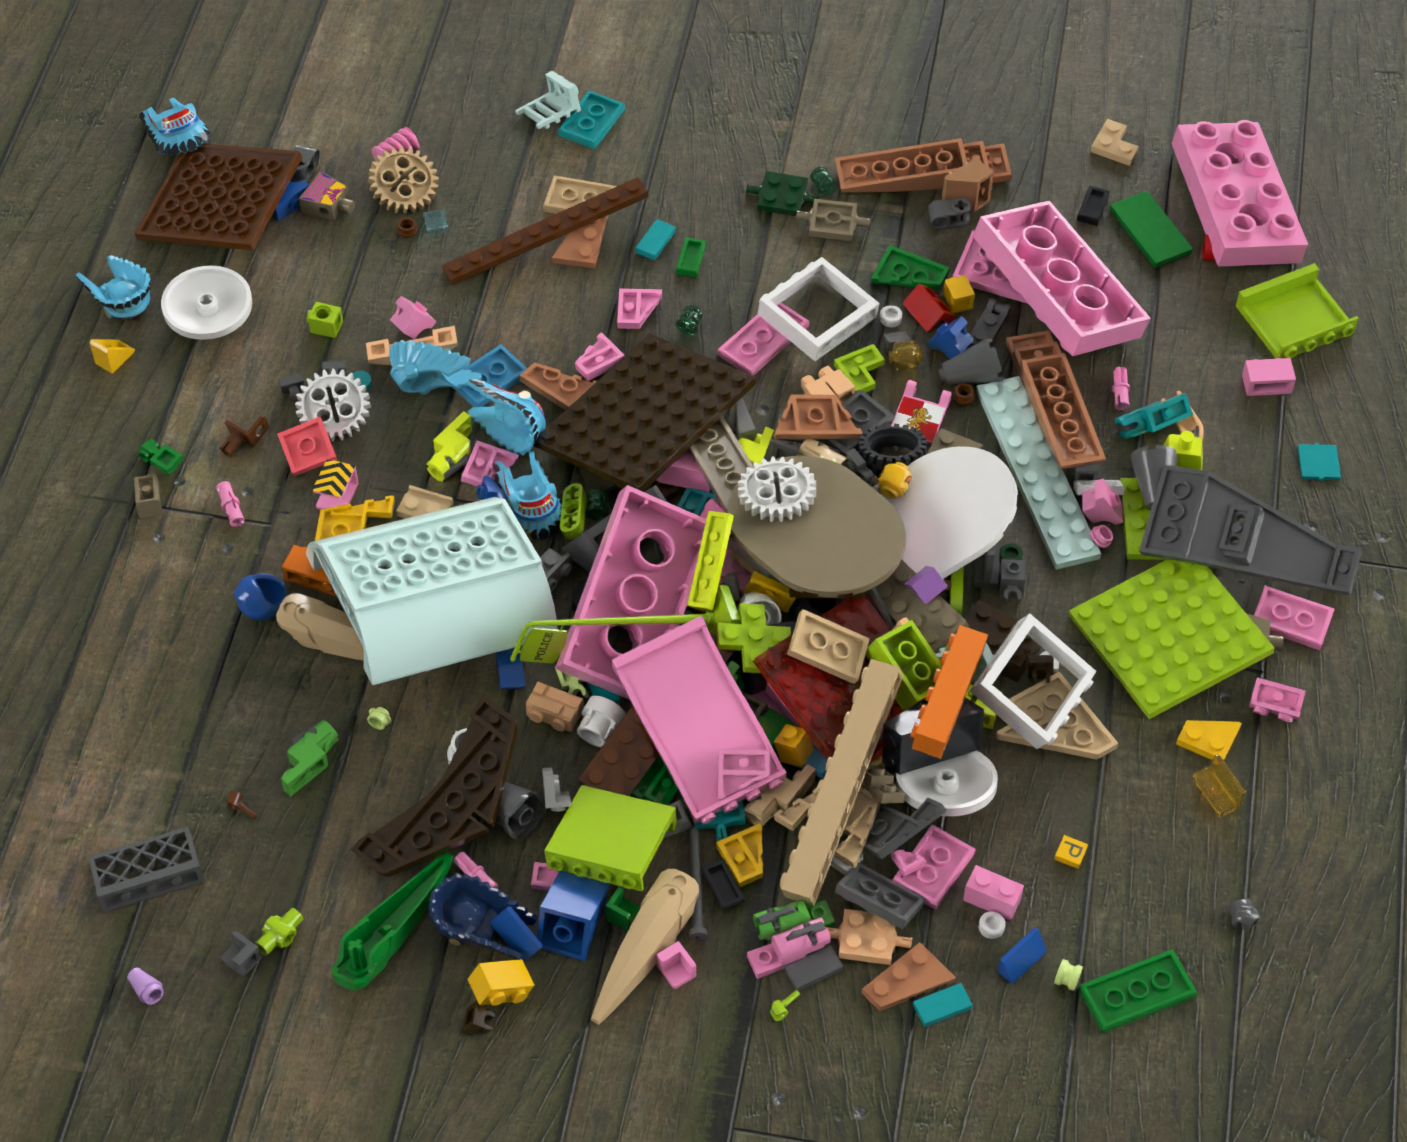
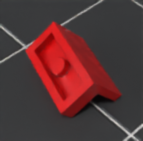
[903,284,956,332]

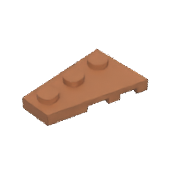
[552,216,608,269]
[520,362,597,410]
[862,942,956,1011]

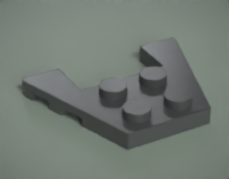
[846,782,947,859]

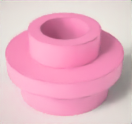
[1090,525,1113,548]

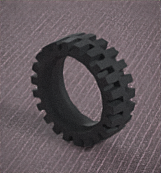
[858,423,927,476]

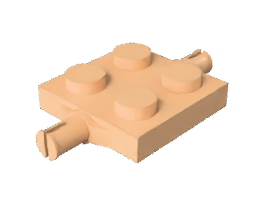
[824,909,912,965]

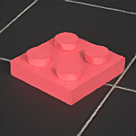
[277,417,338,477]

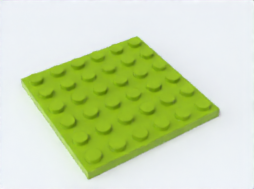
[1069,559,1274,719]

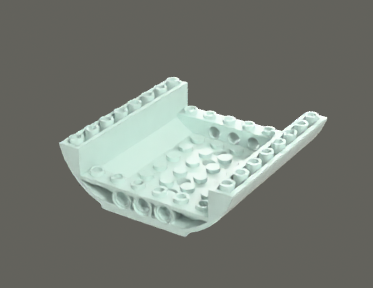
[306,497,558,685]

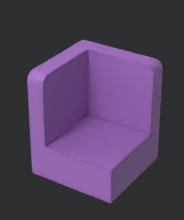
[905,566,948,604]

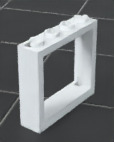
[758,257,879,361]
[970,614,1096,749]

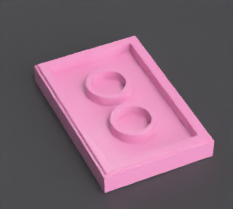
[1254,586,1334,650]
[892,824,976,910]

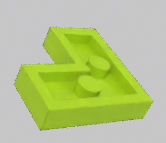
[834,344,885,393]

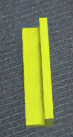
[687,511,734,613]

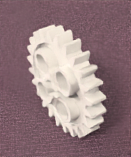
[295,369,371,442]
[738,457,816,522]

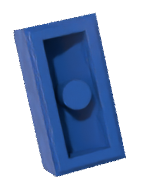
[490,906,543,961]
[998,928,1046,983]

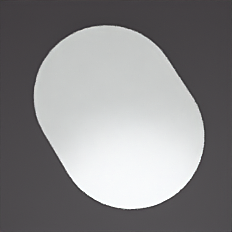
[873,447,1018,579]

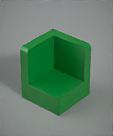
[606,887,641,932]

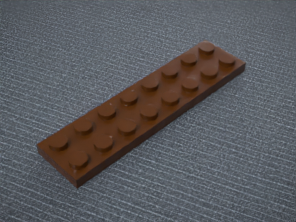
[578,632,735,796]

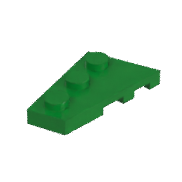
[871,245,950,289]

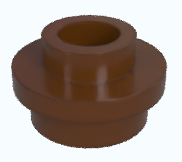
[396,217,418,238]
[952,383,975,405]

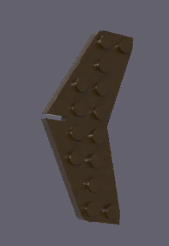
[350,696,518,877]

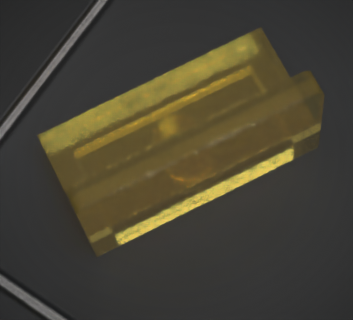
[1192,754,1246,817]

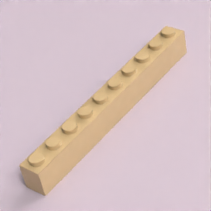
[780,659,903,906]

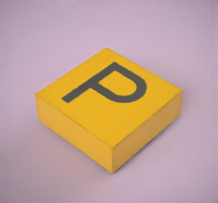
[1054,835,1088,869]

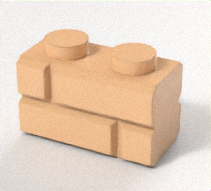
[526,682,584,732]

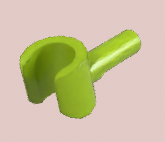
[770,990,800,1021]

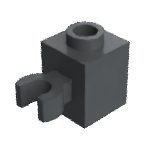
[999,559,1026,605]

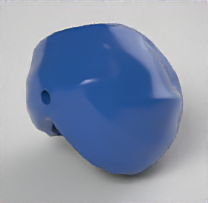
[233,573,286,621]

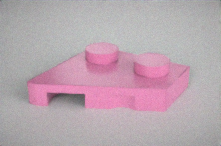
[617,289,662,329]
[461,441,519,487]

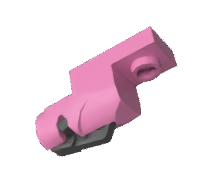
[747,918,831,979]

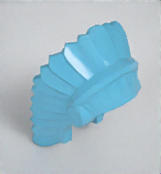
[389,340,482,395]

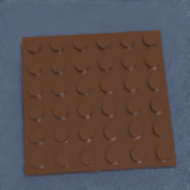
[134,143,303,250]

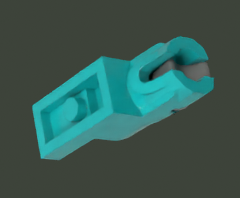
[1114,393,1193,440]

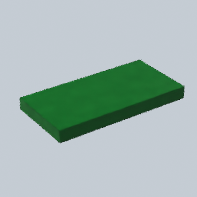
[1109,191,1193,268]
[1078,949,1198,1034]

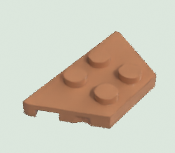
[774,395,862,439]

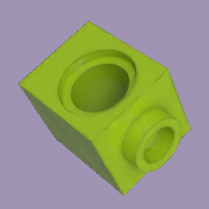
[306,302,343,338]

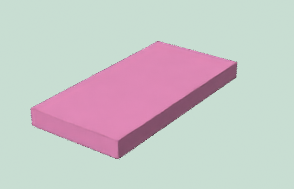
[717,303,809,376]

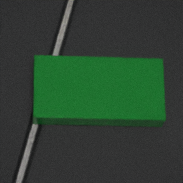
[676,237,707,278]

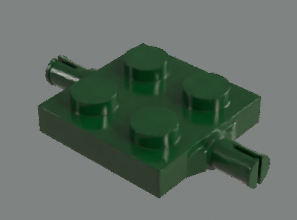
[746,171,819,216]

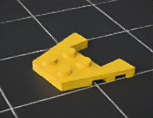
[315,496,395,569]

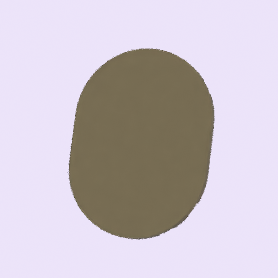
[727,456,906,597]

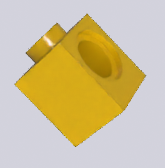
[943,275,975,313]

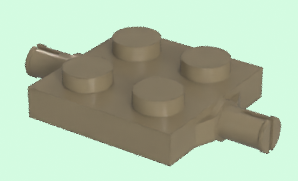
[796,199,871,241]

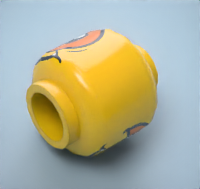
[878,462,912,499]

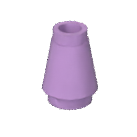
[127,968,164,1005]

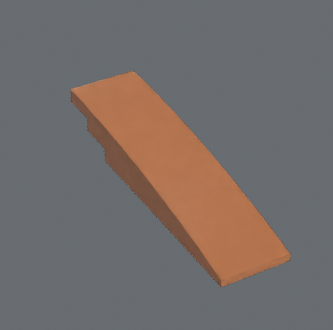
[835,138,1012,192]
[1005,330,1106,469]

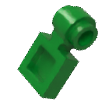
[138,439,184,476]

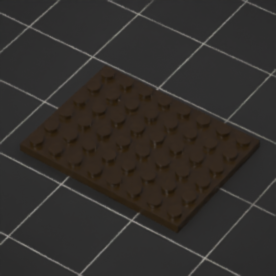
[535,333,756,492]

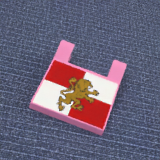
[891,380,952,445]

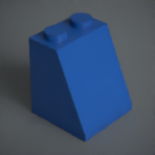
[537,871,609,961]

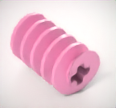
[372,127,420,161]

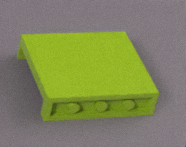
[1236,263,1359,359]
[544,785,678,891]

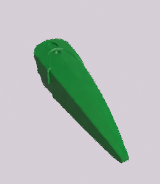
[331,853,454,991]

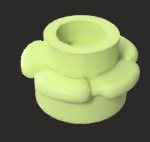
[367,707,391,730]

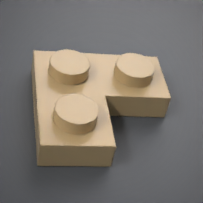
[1090,119,1139,166]

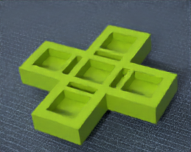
[716,603,791,674]

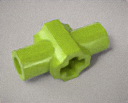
[255,908,303,956]

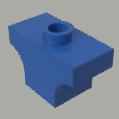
[272,180,309,222]
[927,316,974,359]

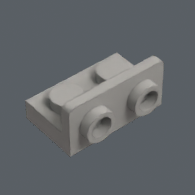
[540,548,572,592]
[542,767,571,811]

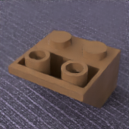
[942,158,994,212]

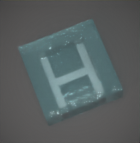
[423,209,448,233]

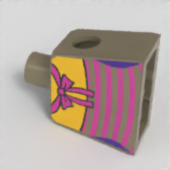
[299,171,355,220]

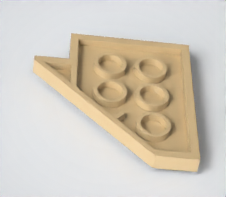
[995,672,1118,760]

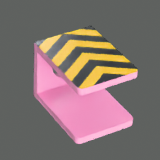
[313,459,359,510]

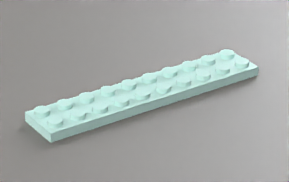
[976,376,1101,570]

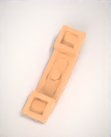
[366,326,458,365]

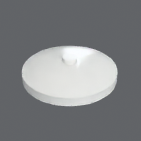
[161,266,252,340]
[896,751,998,816]

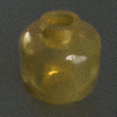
[889,340,923,371]

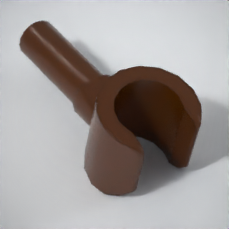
[226,790,258,819]

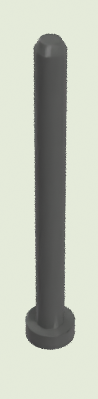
[689,828,708,942]

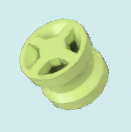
[1054,959,1083,991]

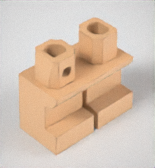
[801,366,855,403]

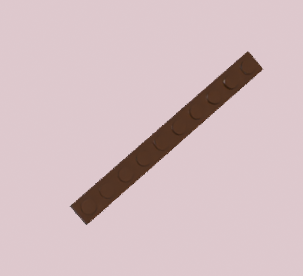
[442,177,649,285]

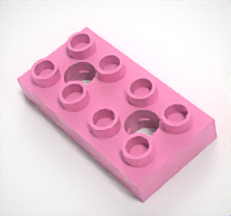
[1171,120,1308,267]
[973,201,1151,356]
[555,485,706,700]

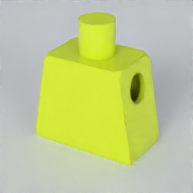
[1164,431,1203,470]

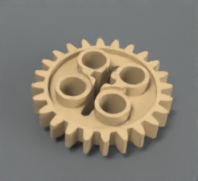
[368,146,439,214]

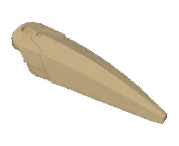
[276,593,430,672]
[591,869,699,1025]

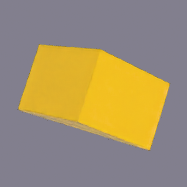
[90,339,135,374]

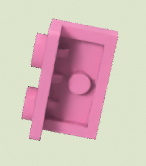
[1249,678,1306,722]

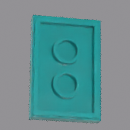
[558,90,625,150]

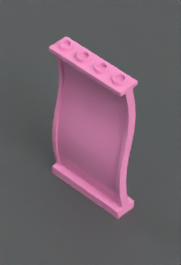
[612,615,786,824]

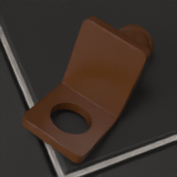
[219,415,269,457]

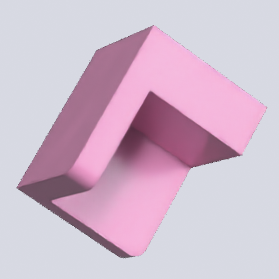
[657,941,696,989]

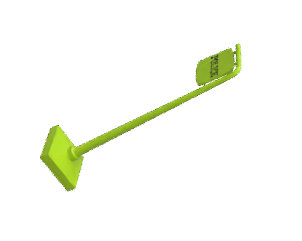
[510,585,741,664]

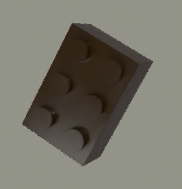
[965,600,1040,683]

